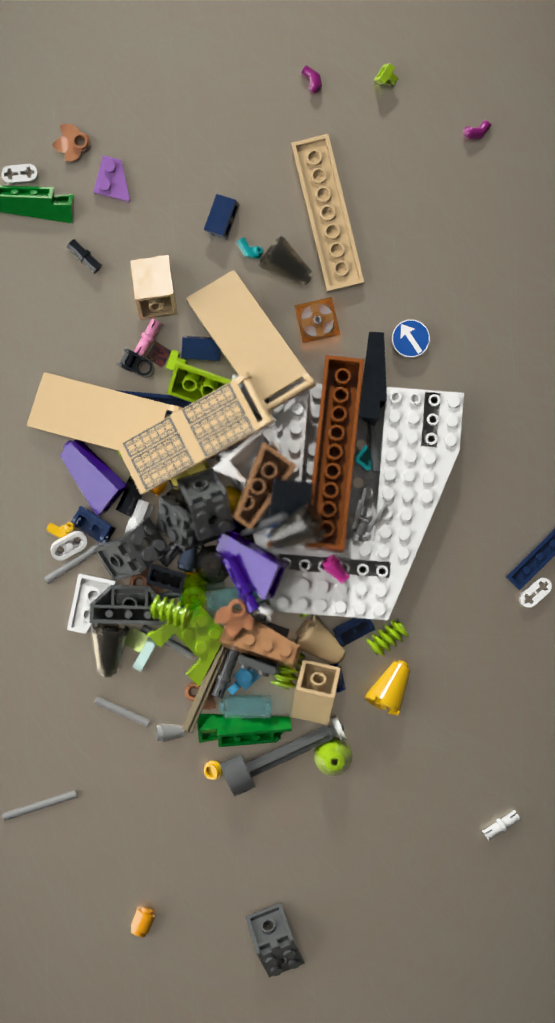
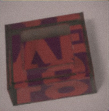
[146,342,171,368]

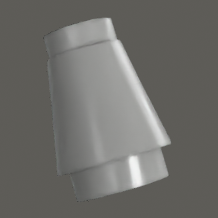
[156,723,184,742]

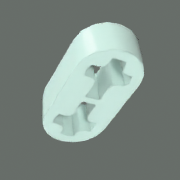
[132,637,156,672]

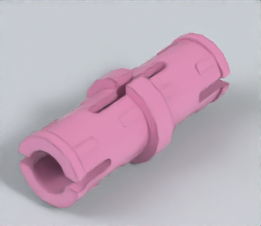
[134,318,163,357]

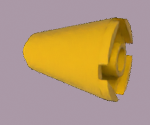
[364,660,411,716]

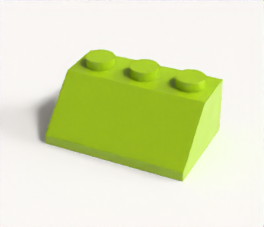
[167,361,232,403]

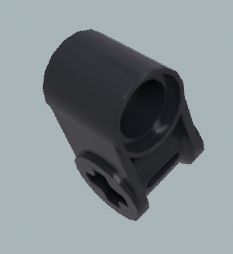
[116,348,155,378]

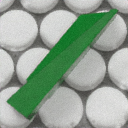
[0,185,74,223]
[197,714,292,747]

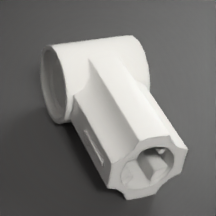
[125,499,154,534]

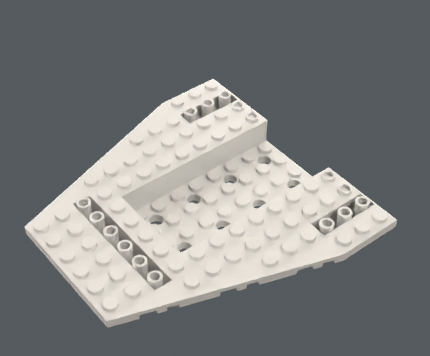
[231,375,464,620]

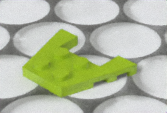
[147,605,224,686]

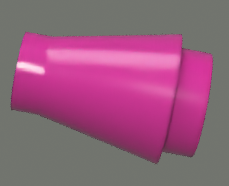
[322,554,350,584]

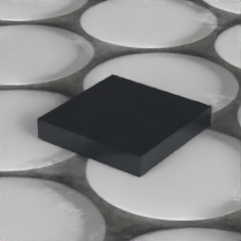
[268,478,313,522]

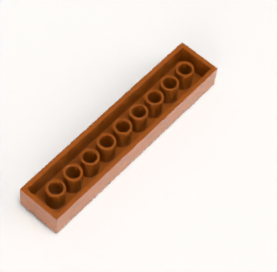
[305,355,364,553]

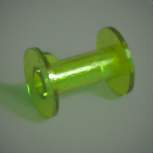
[181,574,207,610]

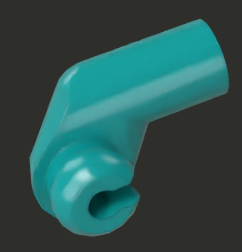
[236,237,263,259]

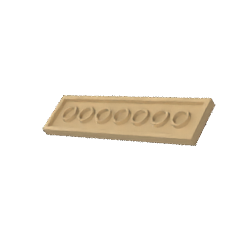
[291,134,364,292]

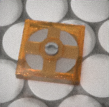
[295,297,340,343]

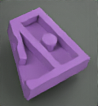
[94,155,130,203]

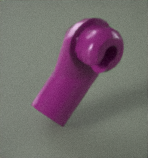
[301,65,322,93]
[463,120,492,140]

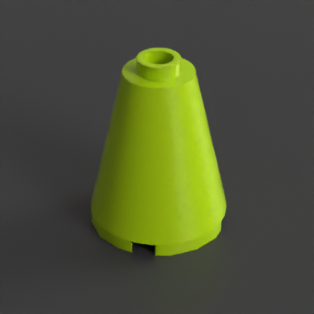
[314,737,352,776]

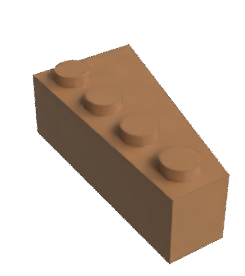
[232,442,296,530]
[220,607,302,669]

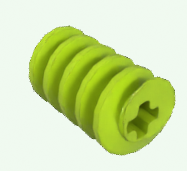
[150,594,193,629]
[365,619,409,656]
[271,653,305,690]

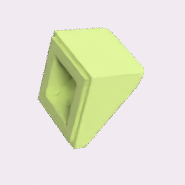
[124,627,149,653]

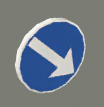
[392,320,430,357]

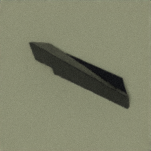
[358,332,387,426]

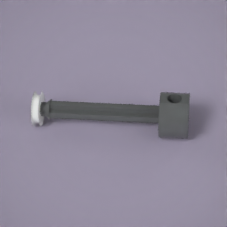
[220,715,347,797]

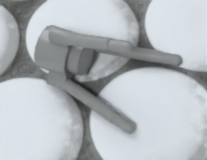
[350,487,388,536]

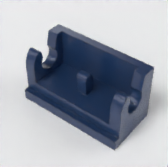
[204,194,240,240]
[181,336,221,361]
[71,505,116,544]
[332,618,376,647]

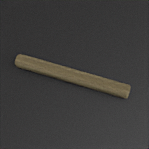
[182,644,229,733]

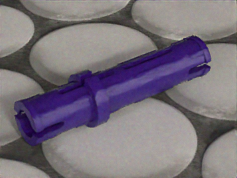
[222,555,260,613]

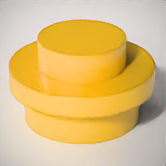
[204,760,223,780]

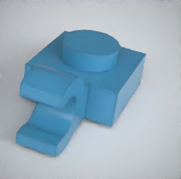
[227,668,260,695]

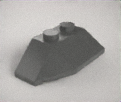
[89,585,167,625]

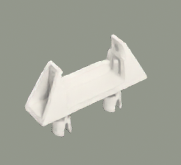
[212,423,281,483]

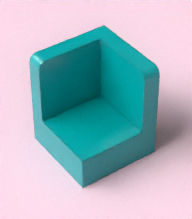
[353,445,380,472]

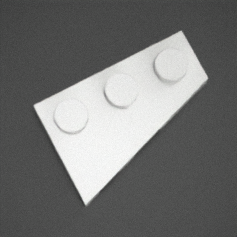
[67,573,117,634]

